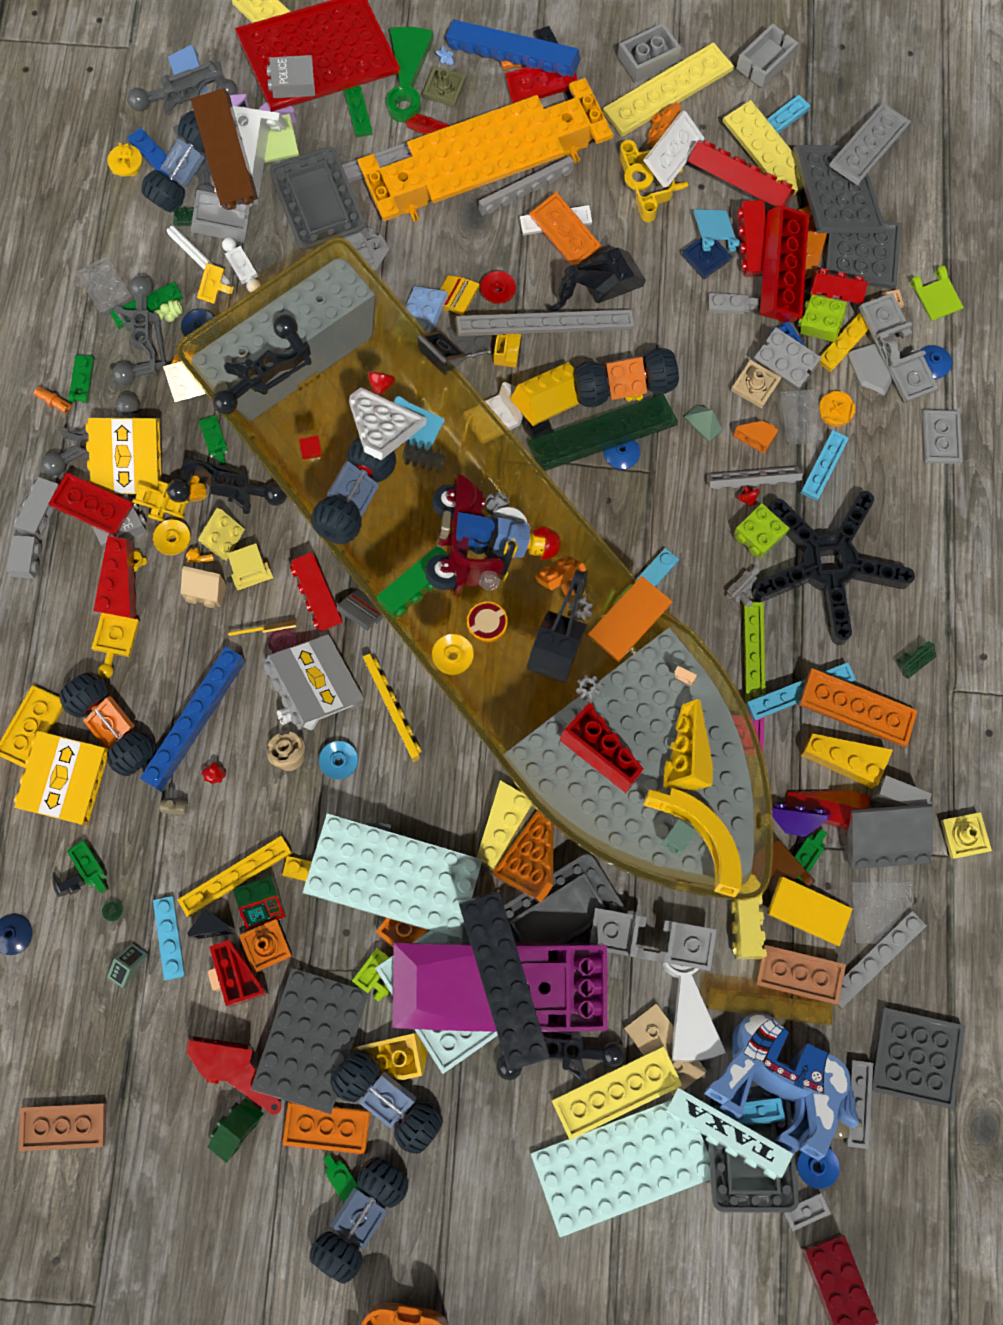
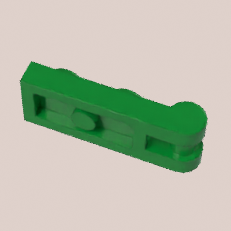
[68,355,95,403]

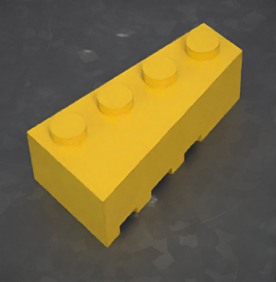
[801,734,893,789]

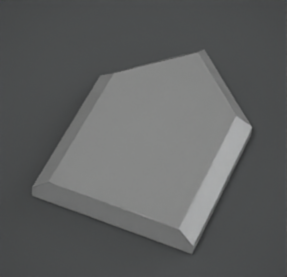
[847,344,893,396]

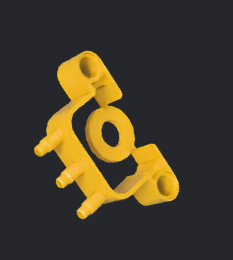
[619,140,688,222]

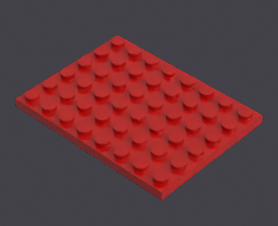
[235,0,400,112]

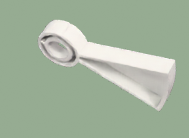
[662,941,726,1062]

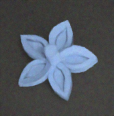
[436,45,453,66]

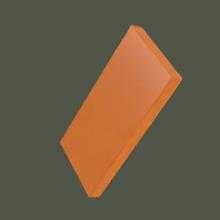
[529,191,602,265]
[588,576,673,662]
[282,1102,371,1154]

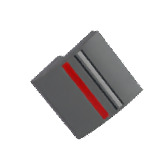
[337,590,387,631]

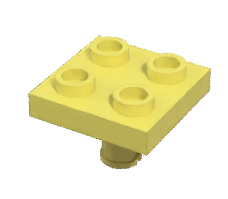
[198,508,245,561]
[941,812,992,860]

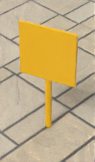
[228,620,297,636]

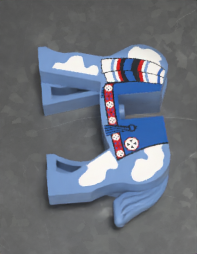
[704,1013,859,1161]

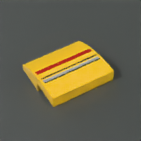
[440,275,480,316]

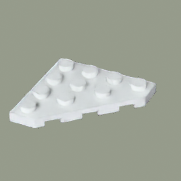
[349,388,427,460]

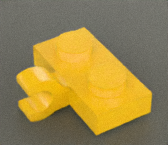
[197,263,234,304]

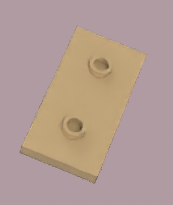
[624,1004,707,1096]

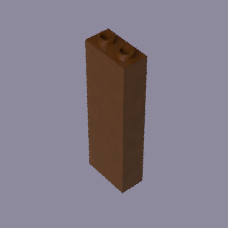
[191,88,258,210]

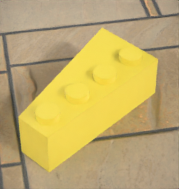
[477,780,534,871]
[731,876,767,959]

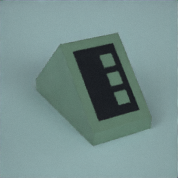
[107,943,148,989]

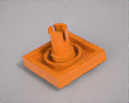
[647,102,682,148]
[535,556,586,597]
[239,919,292,973]

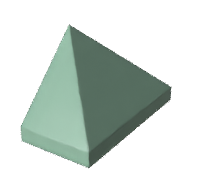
[684,405,723,443]

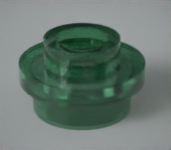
[102,901,123,922]

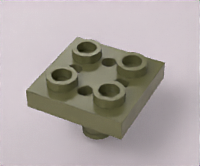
[423,66,466,107]

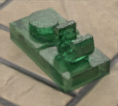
[173,207,194,226]
[897,641,936,679]

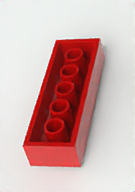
[688,140,796,207]
[760,205,809,323]

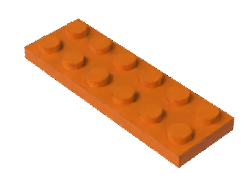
[798,668,918,747]

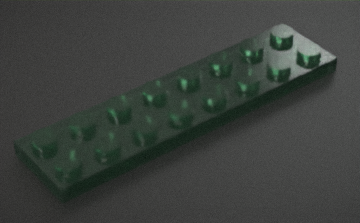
[527,394,678,473]

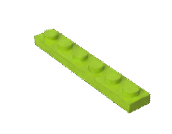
[743,602,766,714]

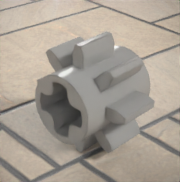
[486,492,510,515]
[567,597,592,623]
[576,675,603,702]

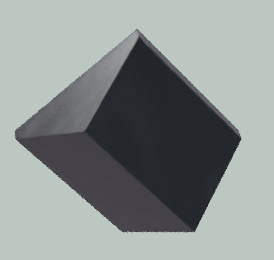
[417,330,467,376]
[187,909,236,940]

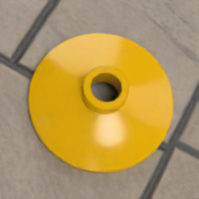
[153,520,191,556]
[432,634,473,675]

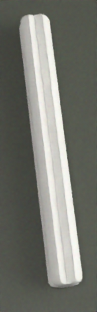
[167,225,230,285]

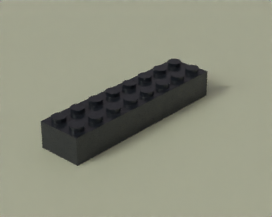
[459,890,550,1071]

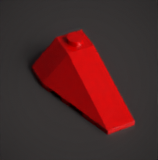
[785,790,870,830]

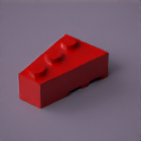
[209,940,269,1007]

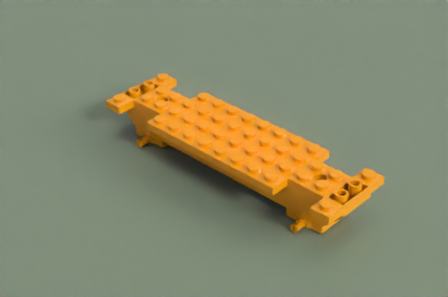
[357,78,613,222]

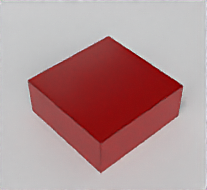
[299,435,322,460]

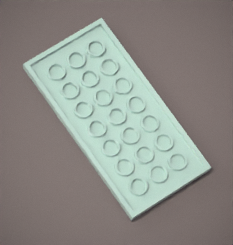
[303,814,482,939]
[530,1100,710,1238]

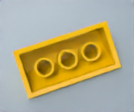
[510,362,580,426]

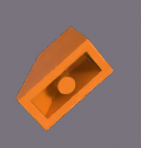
[733,421,779,454]

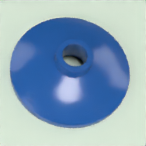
[921,345,952,379]
[603,435,640,470]
[797,1148,840,1189]

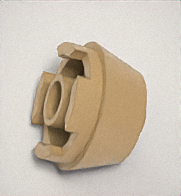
[267,732,305,771]

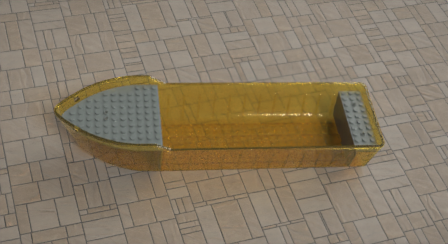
[176,237,773,901]

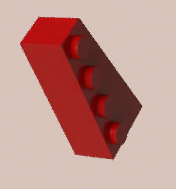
[737,200,766,277]
[93,536,137,619]
[289,552,343,632]
[560,702,644,793]

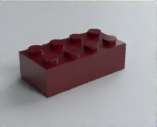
[801,1233,879,1325]

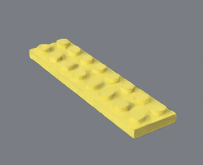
[602,42,734,137]

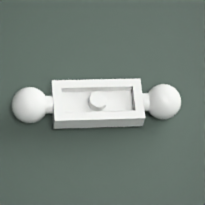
[222,238,261,293]

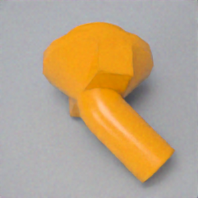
[186,547,213,564]

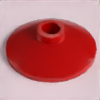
[480,271,516,304]

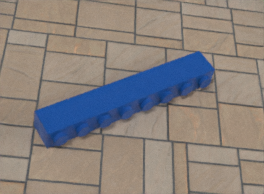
[446,19,581,77]
[140,647,245,792]

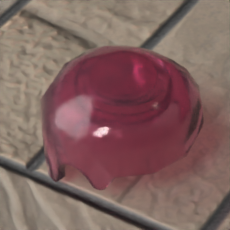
[267,629,299,654]

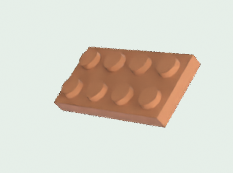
[756,945,846,1006]
[19,1103,106,1151]

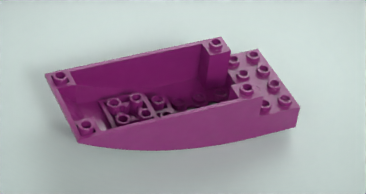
[392,941,607,1032]

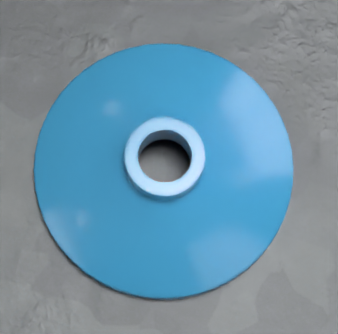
[319,741,358,780]

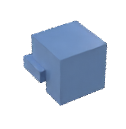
[168,45,208,92]

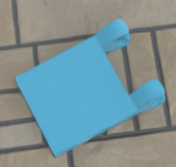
[694,209,740,251]
[394,396,445,453]

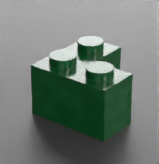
[207,1098,264,1163]

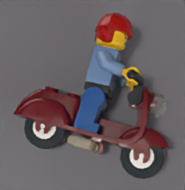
[425,473,561,596]

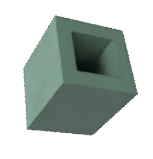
[662,819,697,857]

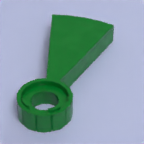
[386,27,434,123]

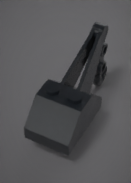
[547,247,646,311]
[526,569,588,684]

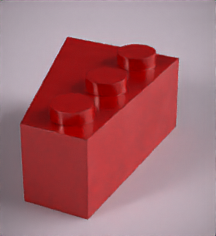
[808,267,868,304]

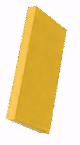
[0,685,63,769]
[767,877,853,946]

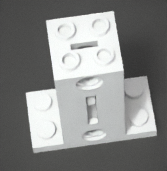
[214,106,287,207]

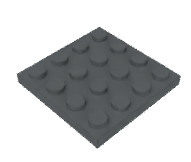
[825,221,901,289]
[872,1008,965,1109]

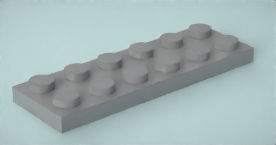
[829,103,911,185]

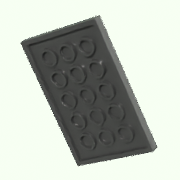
[793,145,886,233]
[251,968,369,1115]

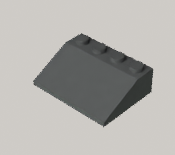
[845,804,933,869]

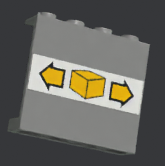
[264,634,364,730]

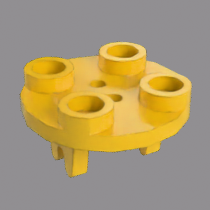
[107,143,142,176]

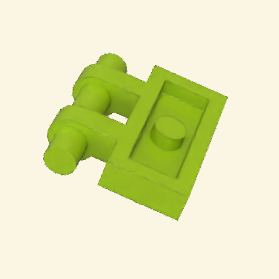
[352,948,390,1002]

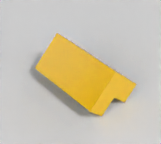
[494,334,521,368]

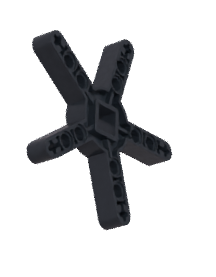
[752,491,915,645]

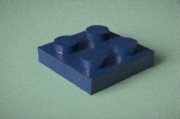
[681,237,732,279]

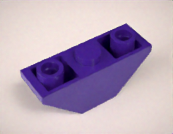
[768,802,832,837]

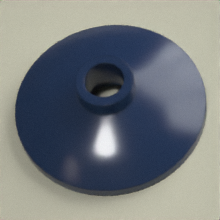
[181,310,217,343]
[0,915,33,955]

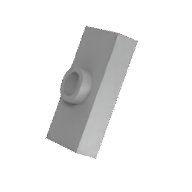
[783,1192,831,1231]

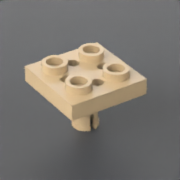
[731,360,781,409]

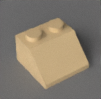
[181,566,227,608]

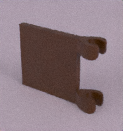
[752,840,815,894]

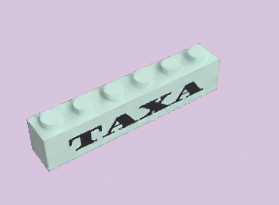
[666,1088,793,1180]

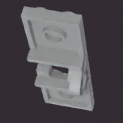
[859,293,939,403]
[589,908,717,971]

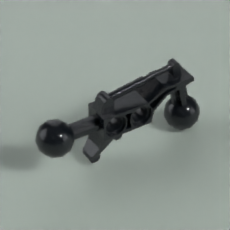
[212,314,312,414]
[166,456,287,514]
[496,1031,627,1084]

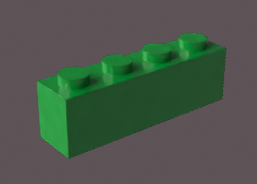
[376,545,446,620]

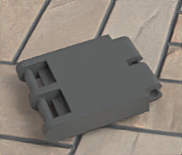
[448,322,492,359]

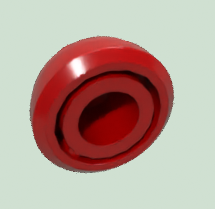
[368,371,395,394]

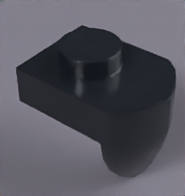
[525,419,554,440]
[52,872,85,897]

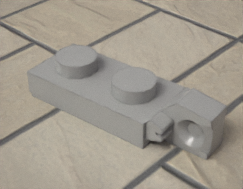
[708,293,759,314]

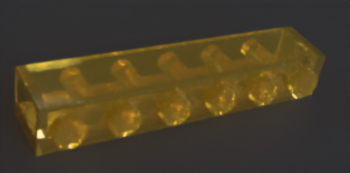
[705,988,833,1026]

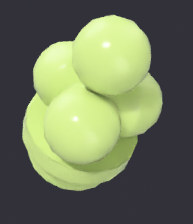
[154,300,183,322]

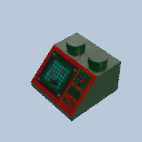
[233,877,286,930]

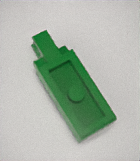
[199,415,228,465]
[794,829,828,882]
[67,840,108,894]
[323,1153,366,1203]

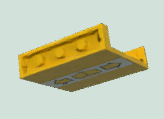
[85,418,162,494]
[14,731,109,826]

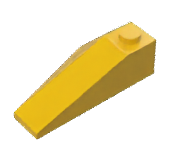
[663,699,713,790]
[350,1033,428,1080]

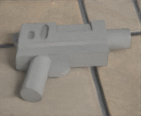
[726,567,760,607]

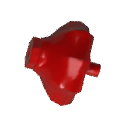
[737,486,760,506]
[201,763,226,785]

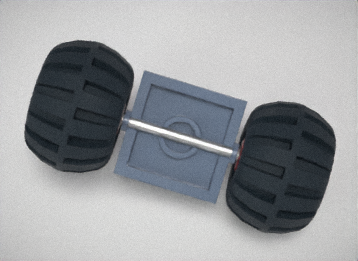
[141,111,206,213]
[311,437,396,544]
[330,1049,443,1154]
[309,1157,409,1284]

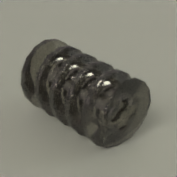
[403,440,446,473]

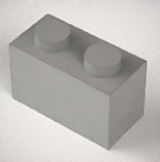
[6,535,42,578]

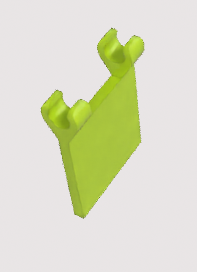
[910,265,964,322]

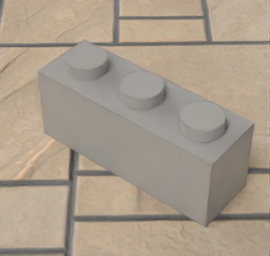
[14,477,59,540]

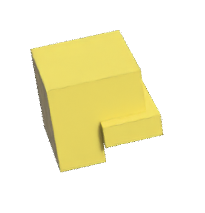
[227,544,273,590]

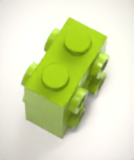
[798,295,847,343]
[733,504,790,559]

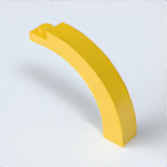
[643,788,742,897]

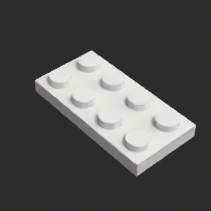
[643,111,705,188]

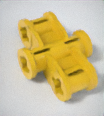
[132,481,189,522]

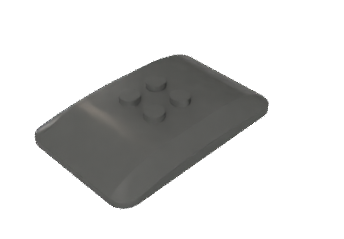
[270,147,365,250]
[504,854,628,943]
[706,1081,799,1213]

